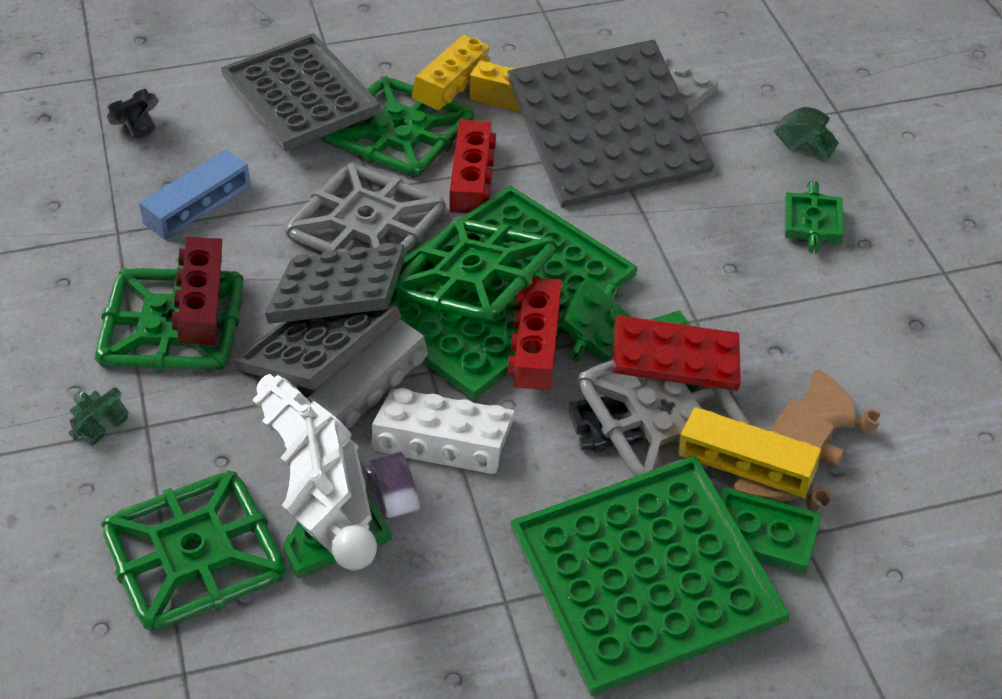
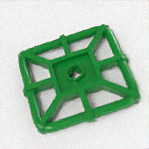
[324,76,475,177]
[392,218,557,322]
[95,266,243,371]
[101,470,286,631]

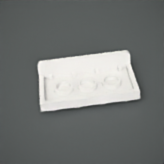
[371,388,514,474]

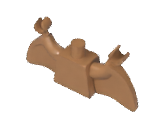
[733,370,880,512]

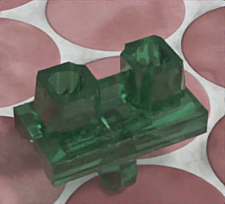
[69,387,129,446]

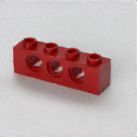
[449,120,496,213]
[508,278,562,391]

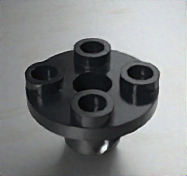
[107,89,159,138]

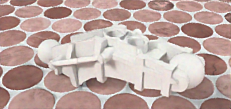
[253,374,377,571]

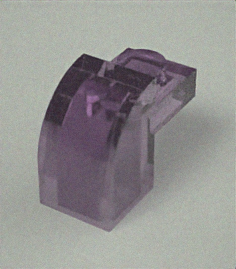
[365,452,420,518]

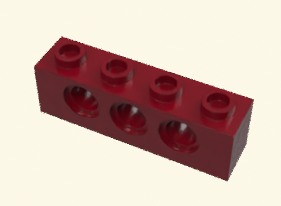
[172,236,222,345]

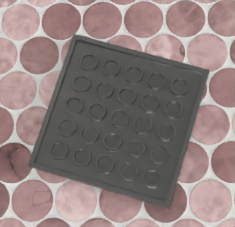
[507,39,714,207]

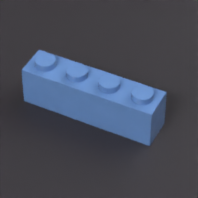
[139,149,251,240]

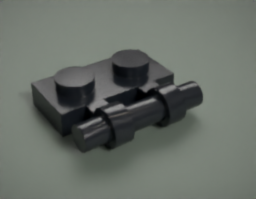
[569,396,644,452]

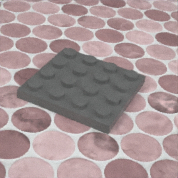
[265,243,406,324]
[233,306,402,390]

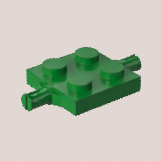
[785,181,844,254]
[558,278,632,362]

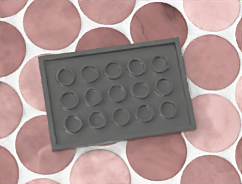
[221,33,382,151]

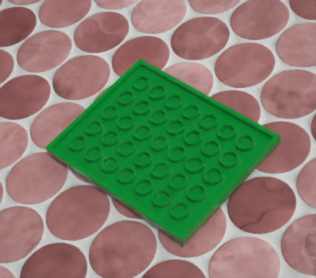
[389,185,637,401]

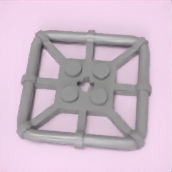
[285,163,446,254]
[578,360,750,476]

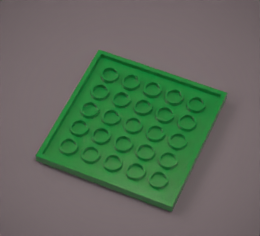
[510,455,790,697]

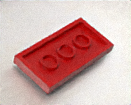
[613,315,741,391]

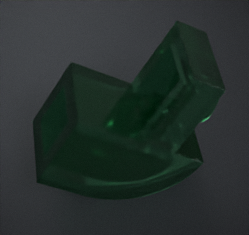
[773,107,839,162]

